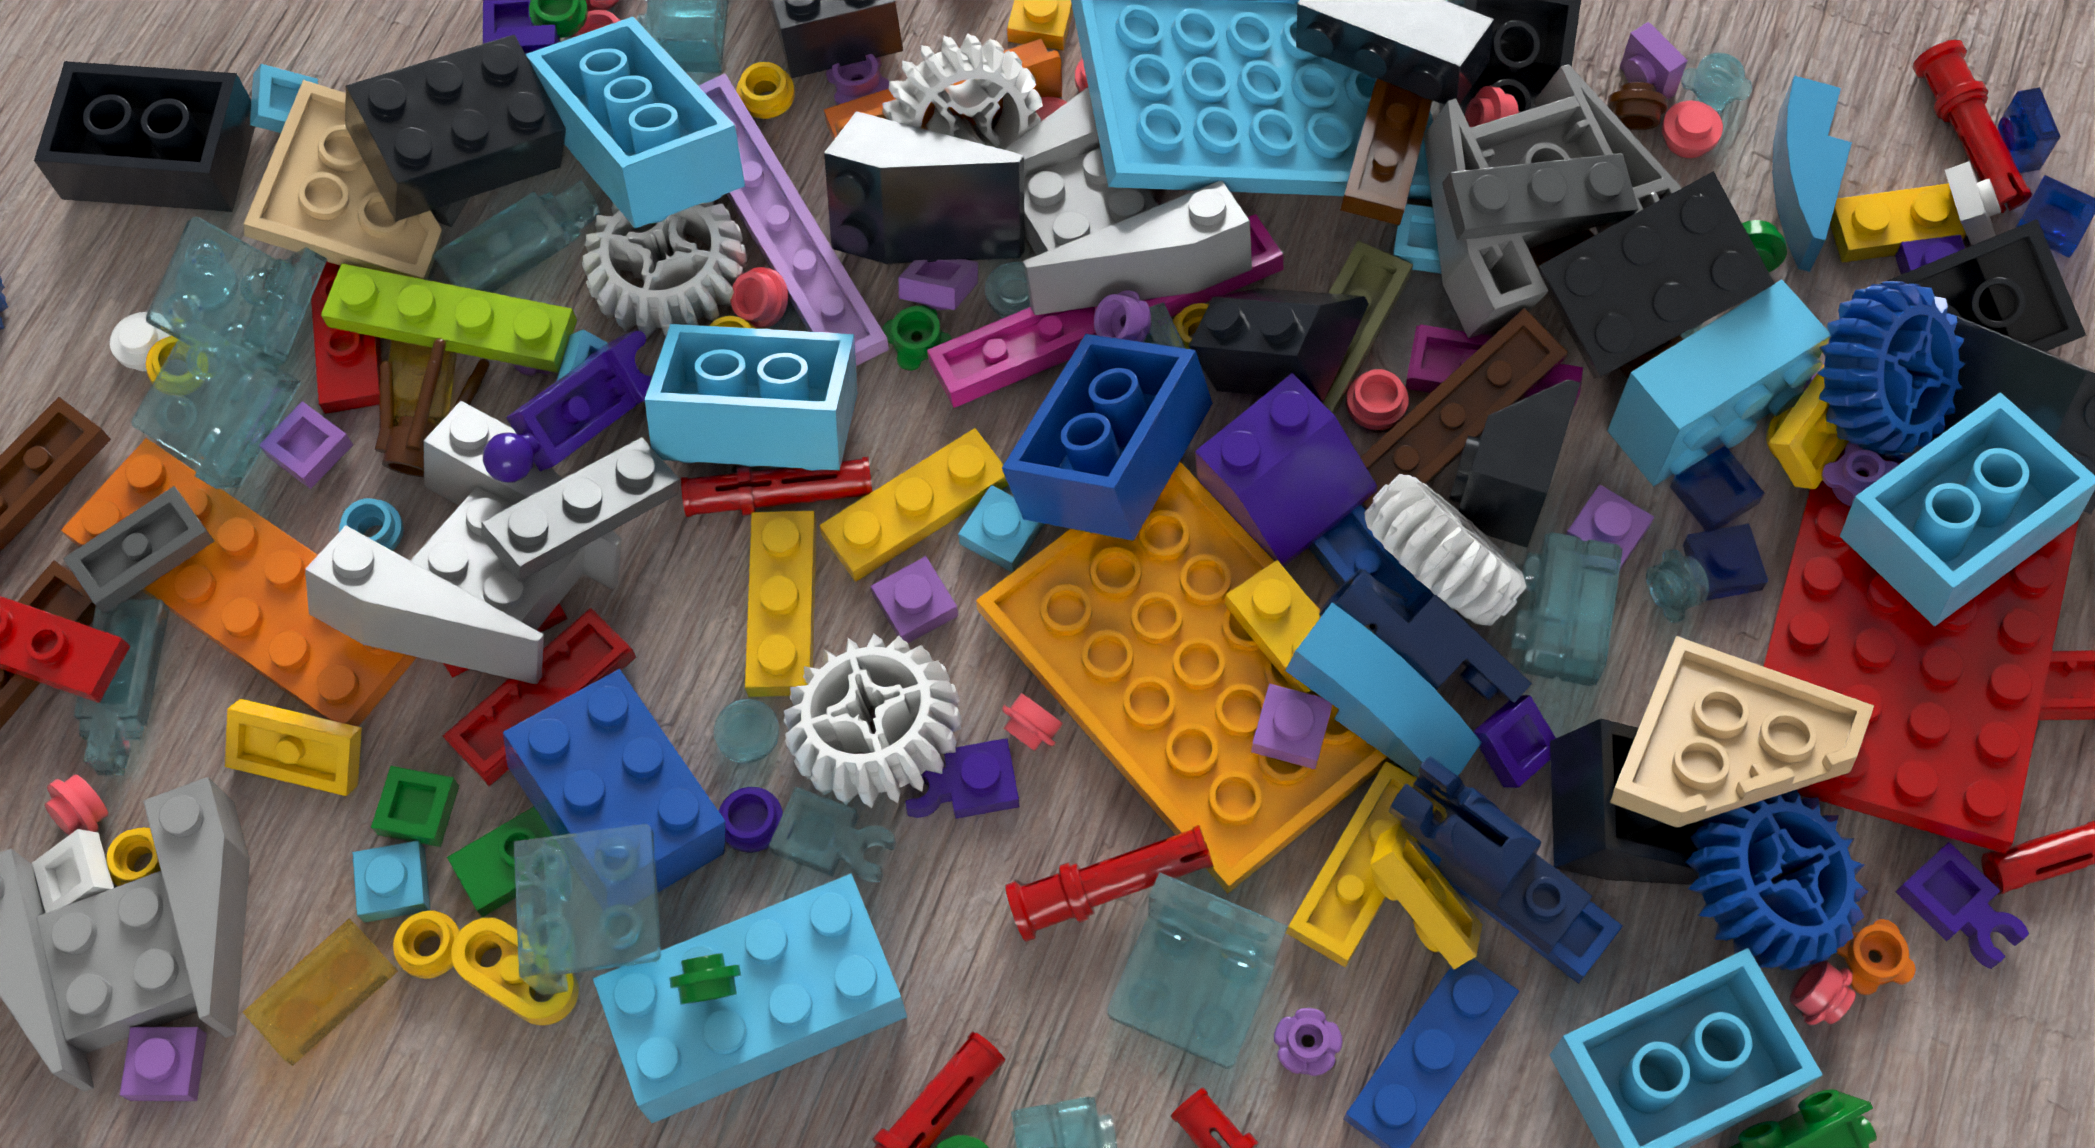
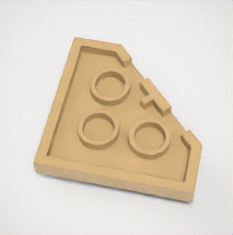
[244,80,442,280]
[1610,636,1874,828]

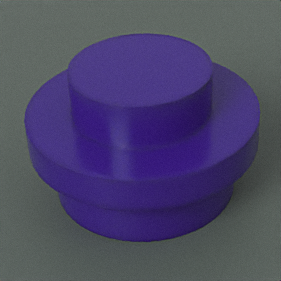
[719,787,784,853]

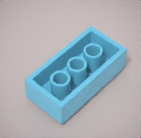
[525,17,745,228]
[593,873,907,1123]

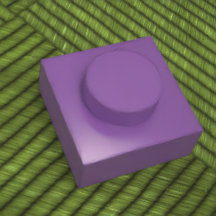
[1619,21,1688,99]
[899,259,978,310]
[259,401,353,489]
[1563,484,1654,574]
[871,556,958,643]
[1251,683,1332,769]
[120,1027,207,1101]

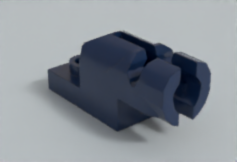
[1319,569,1532,703]
[1389,756,1592,955]

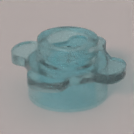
[1681,53,1753,114]
[1646,549,1709,623]

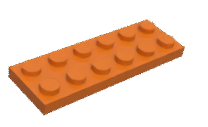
[61,438,417,727]

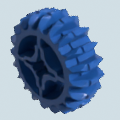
[1817,281,1965,455]
[1685,789,1868,970]

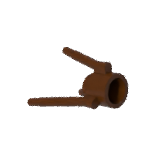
[374,338,490,477]

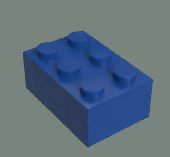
[1002,334,1213,541]
[503,669,726,920]

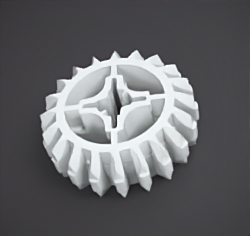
[882,34,1043,150]
[582,202,747,339]
[1364,474,1527,626]
[784,633,962,808]

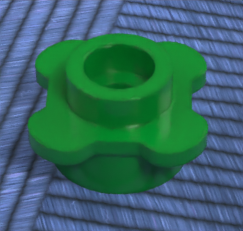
[882,305,952,371]

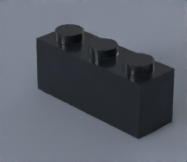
[1296,0,1494,105]

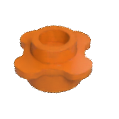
[1836,919,1916,995]

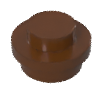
[1607,82,1668,130]

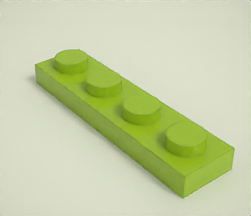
[321,263,577,373]

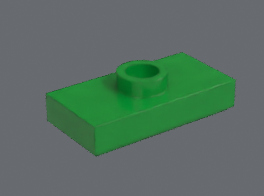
[447,806,572,918]

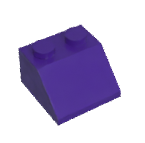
[1195,373,1377,567]

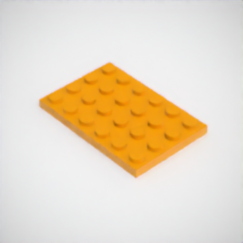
[976,461,1391,894]

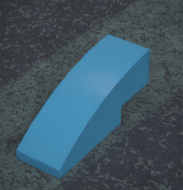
[1772,75,1852,272]
[1285,603,1482,778]

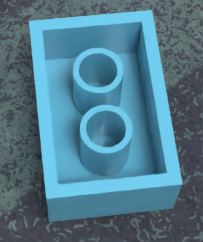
[1607,279,1831,487]
[645,324,858,471]
[1840,392,2095,627]
[1549,948,1823,1148]

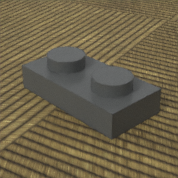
[63,486,214,614]

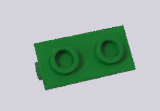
[1729,1089,1877,1148]

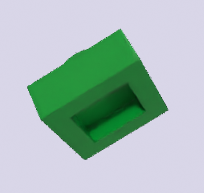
[371,766,460,847]

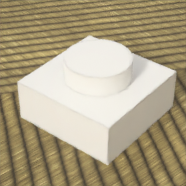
[1945,162,2001,245]
[32,829,114,913]

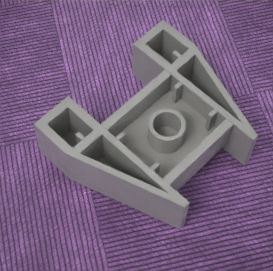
[1424,64,1681,339]
[1004,87,1252,315]
[305,401,622,684]
[0,777,250,1092]

